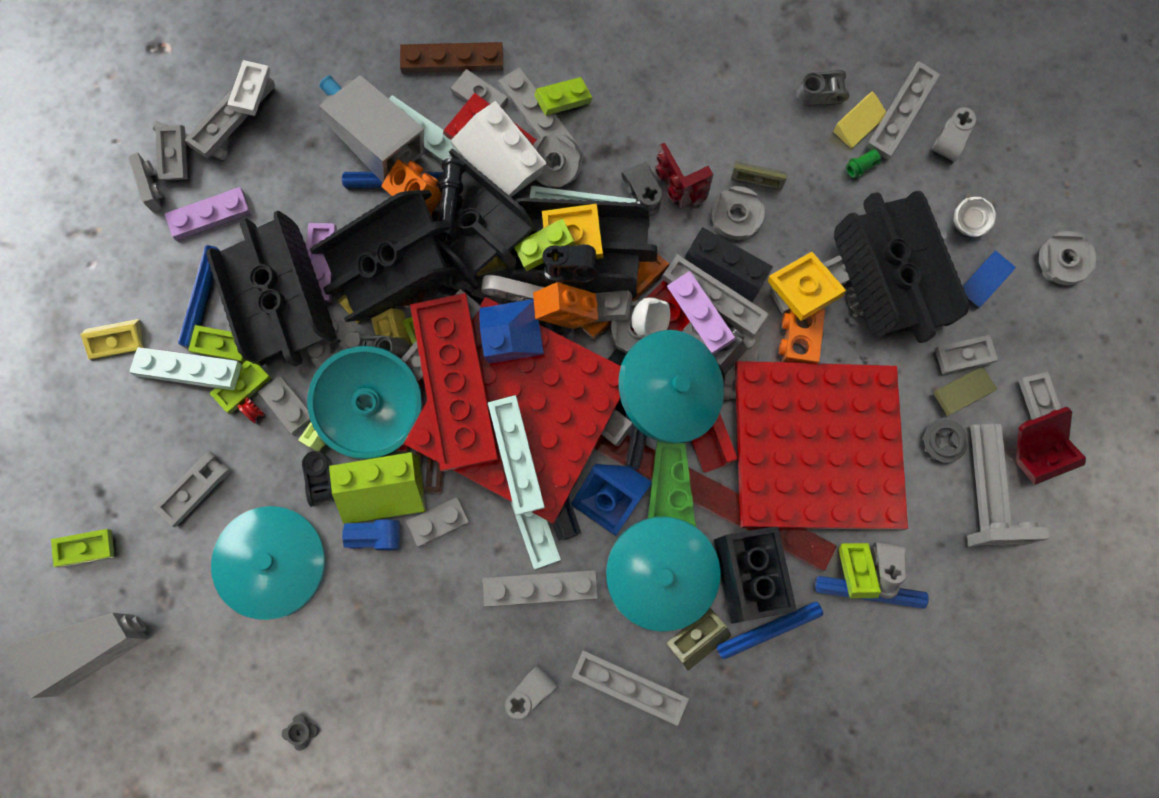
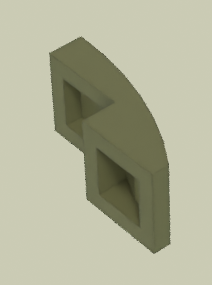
[933,366,997,416]

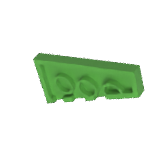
[647,441,696,527]

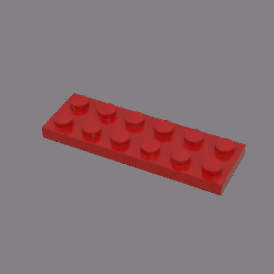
[410,293,499,472]

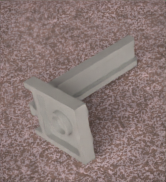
[967,424,1050,547]

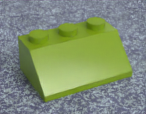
[329,452,426,525]

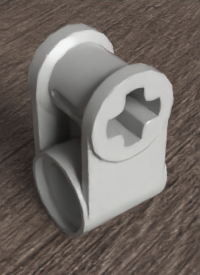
[931,107,977,162]
[871,542,906,599]
[505,664,558,719]

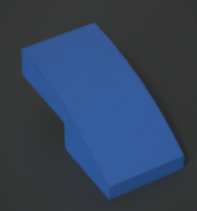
[963,250,1016,308]

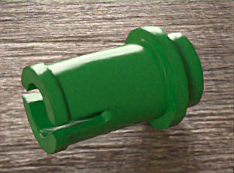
[846,149,881,178]

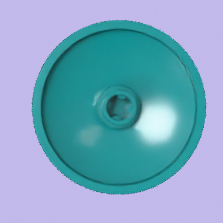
[619,330,724,444]
[307,346,422,459]
[211,506,326,620]
[606,516,721,632]

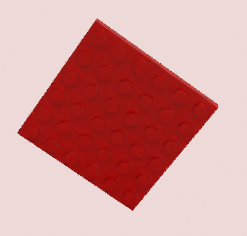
[403,297,621,524]
[735,361,908,530]

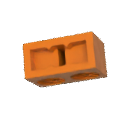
[381,159,442,215]
[533,282,598,329]
[779,309,825,364]

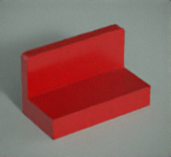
[691,414,738,473]

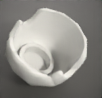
[953,197,996,237]
[632,298,670,338]

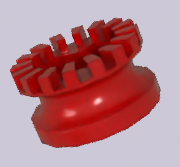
[237,397,264,424]

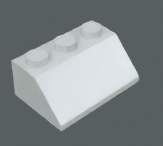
[450,101,547,197]

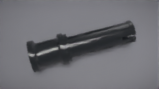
[437,158,466,241]

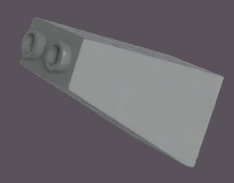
[319,75,424,183]
[4,613,148,699]

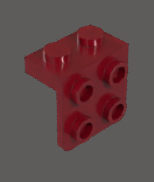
[655,143,714,209]
[1016,407,1086,485]

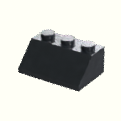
[684,227,773,303]
[714,527,797,624]

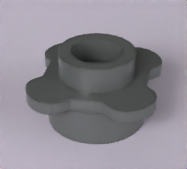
[282,715,317,751]

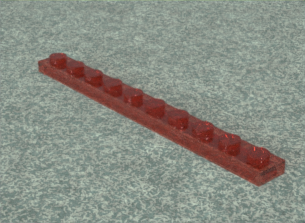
[594,435,837,572]

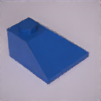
[479,299,544,364]
[571,464,651,536]

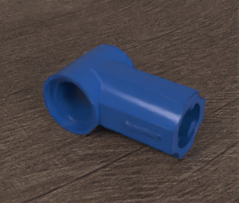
[342,520,400,550]

